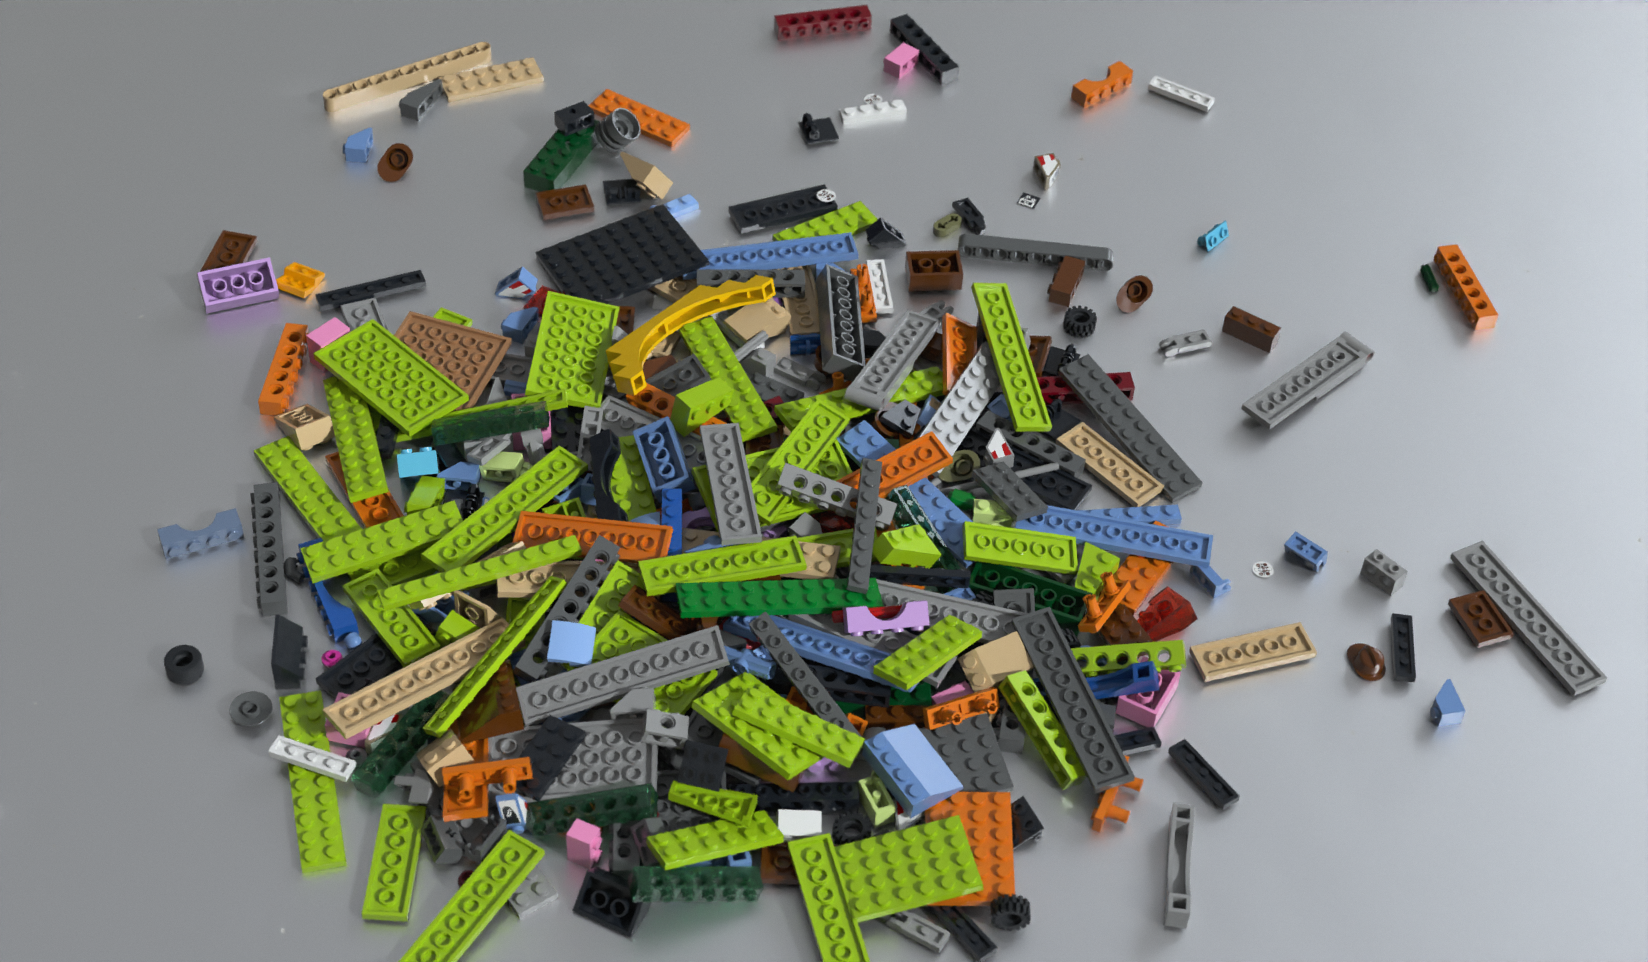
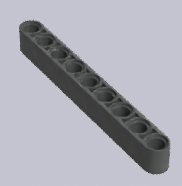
[958,234,1113,271]

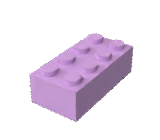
[197,258,279,314]

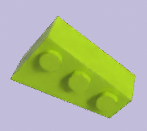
[670,377,734,437]
[1075,542,1120,600]
[434,610,481,649]

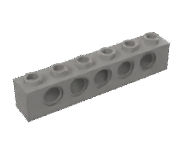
[775,463,897,531]

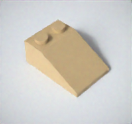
[620,151,673,200]
[723,297,791,343]
[273,403,335,451]
[454,590,501,628]
[958,631,1034,692]
[416,728,474,788]

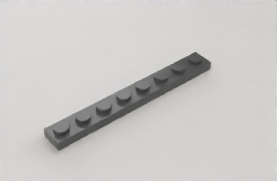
[846,458,882,594]

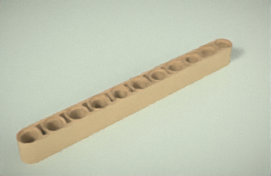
[323,42,491,112]

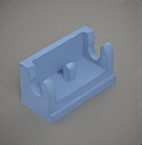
[1284,531,1328,572]
[1190,564,1231,598]

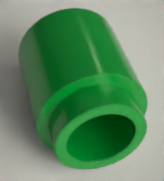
[948,488,977,512]

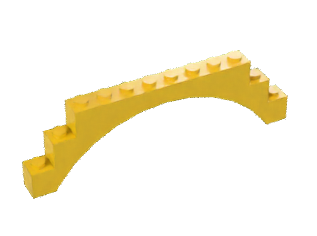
[605,275,776,395]

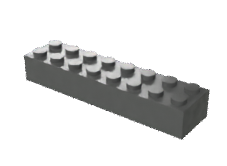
[816,264,866,382]

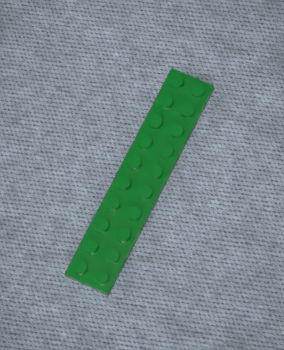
[675,578,884,618]

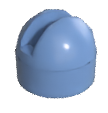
[344,632,362,650]

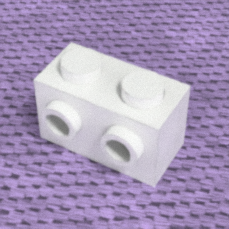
[776,809,822,843]

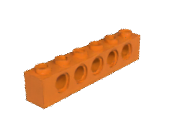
[1434,244,1498,330]
[258,323,309,416]
[626,383,727,436]

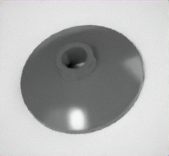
[229,691,272,726]

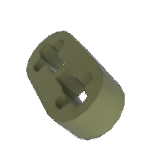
[933,213,962,237]

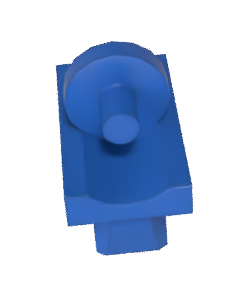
[790,333,821,356]

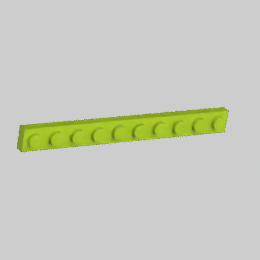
[396,389,568,443]
[378,535,582,611]
[423,576,568,738]

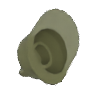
[938,450,980,482]

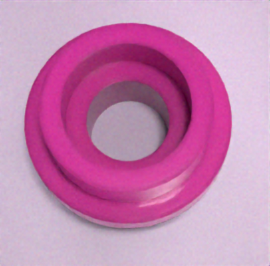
[321,650,342,669]

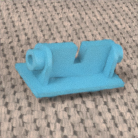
[1197,221,1229,252]

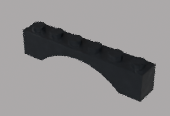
[589,428,629,522]

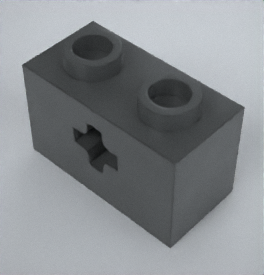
[420,815,465,864]

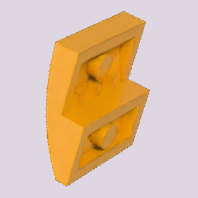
[276,262,325,298]

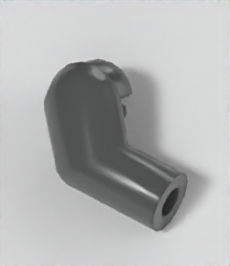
[284,557,305,583]

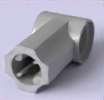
[521,426,545,466]

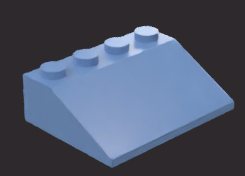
[862,724,963,818]

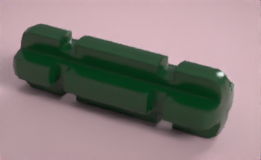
[1420,264,1439,292]

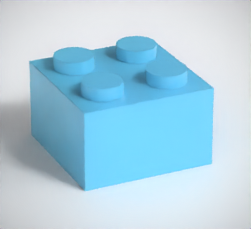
[397,447,438,478]

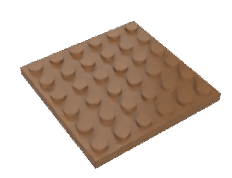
[394,311,512,413]

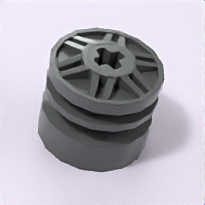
[595,108,641,153]

